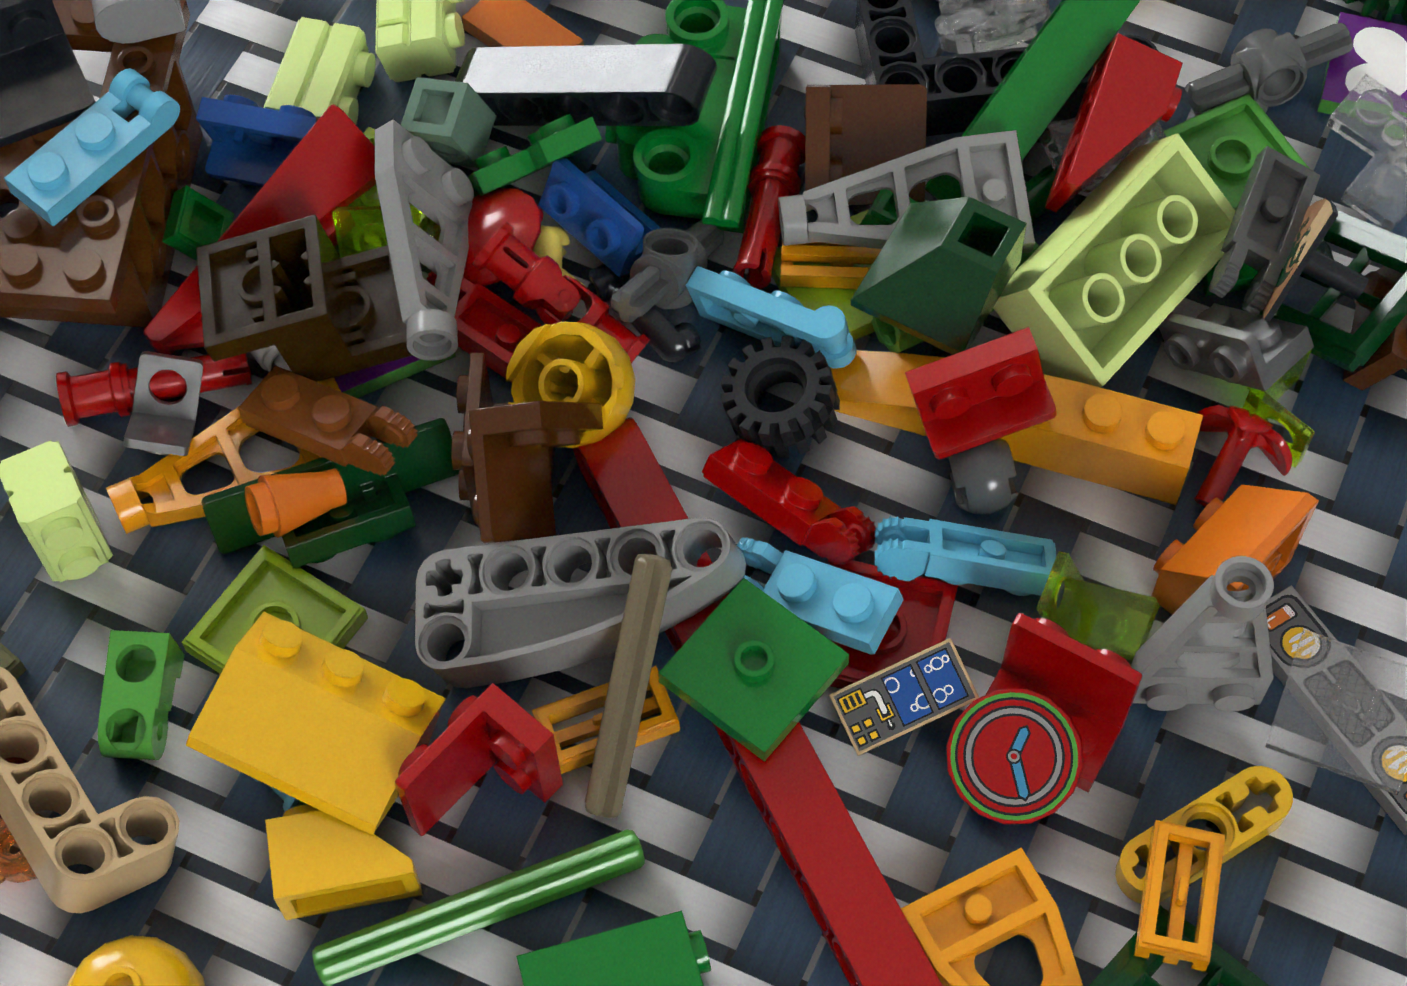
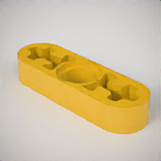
[1115,766,1293,904]

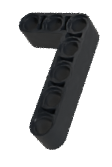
[855,0,1158,136]

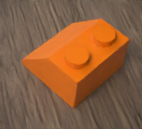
[1151,484,1319,615]

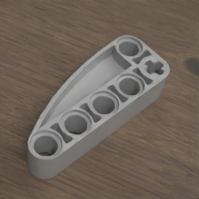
[415,518,746,688]

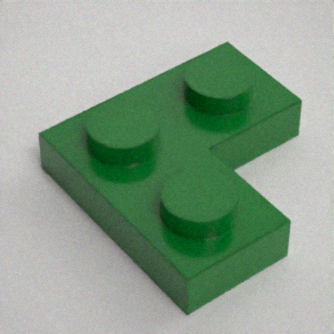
[468,114,602,198]

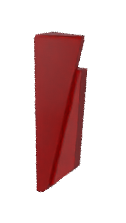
[144,104,376,355]

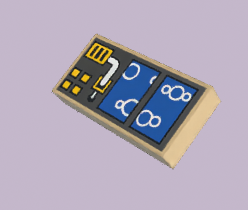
[829,638,979,756]

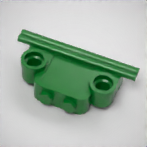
[605,0,784,233]

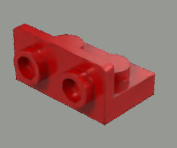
[905,327,1057,459]

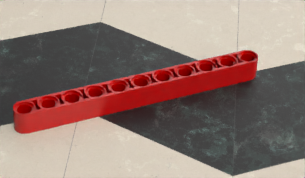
[573,417,943,986]

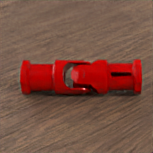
[472,222,651,364]

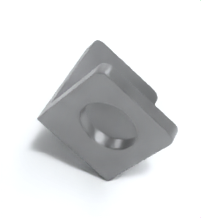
[123,351,204,456]

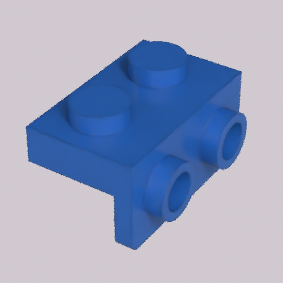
[196,95,318,187]
[539,158,662,277]

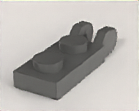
[1208,146,1320,316]

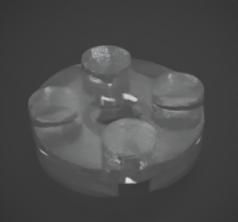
[935,0,1051,53]

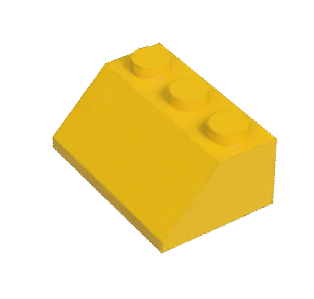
[186,612,446,836]

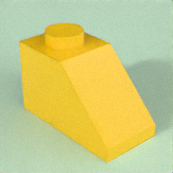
[265,805,422,920]

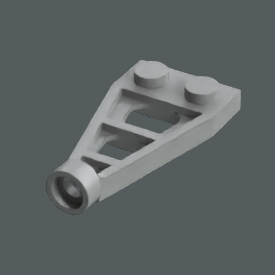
[375,119,474,361]
[778,130,1035,253]
[1131,556,1274,711]

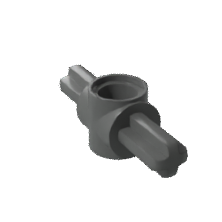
[1185,23,1353,112]
[611,220,724,323]

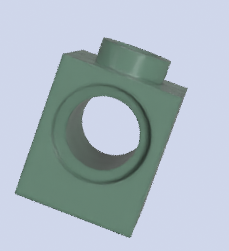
[401,77,496,168]

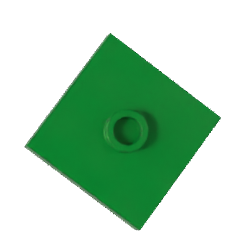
[658,578,850,762]

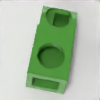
[98,630,185,760]

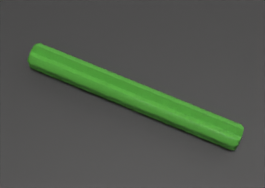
[312,829,645,986]

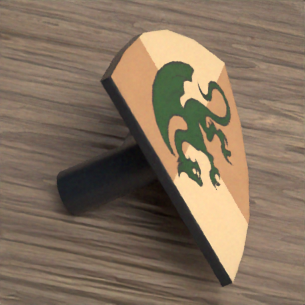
[1262,198,1369,323]

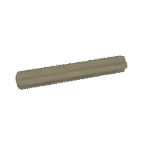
[585,554,672,818]

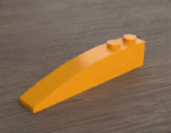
[830,350,1203,505]

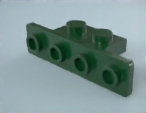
[201,418,459,569]

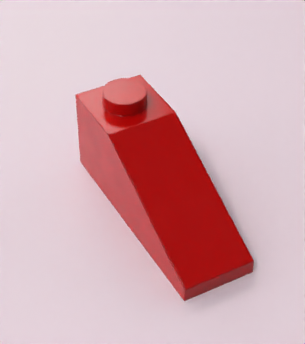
[1045,33,1183,212]

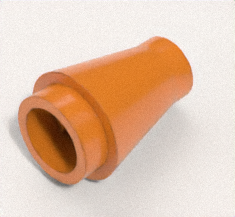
[245,468,347,538]

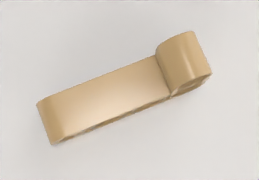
[0,667,180,914]

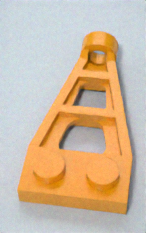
[106,377,341,534]
[901,847,1083,986]

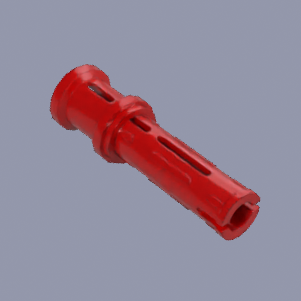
[732,125,806,289]
[56,353,253,427]

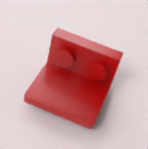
[985,613,1143,793]
[395,683,563,836]

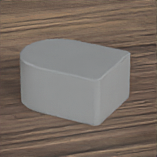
[91,0,185,44]

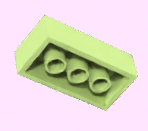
[993,133,1236,387]

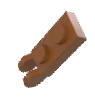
[238,365,418,476]

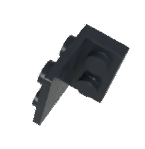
[0,0,95,148]

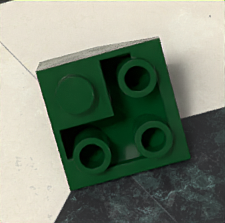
[851,197,1027,355]

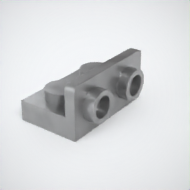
[1159,303,1314,392]

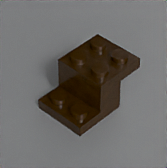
[196,215,413,382]

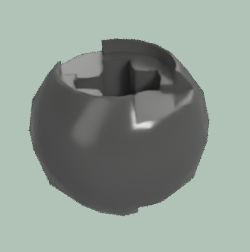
[948,438,1018,514]

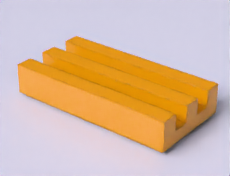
[780,241,882,289]
[532,666,680,774]
[1134,820,1225,972]

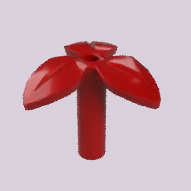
[1194,405,1293,507]

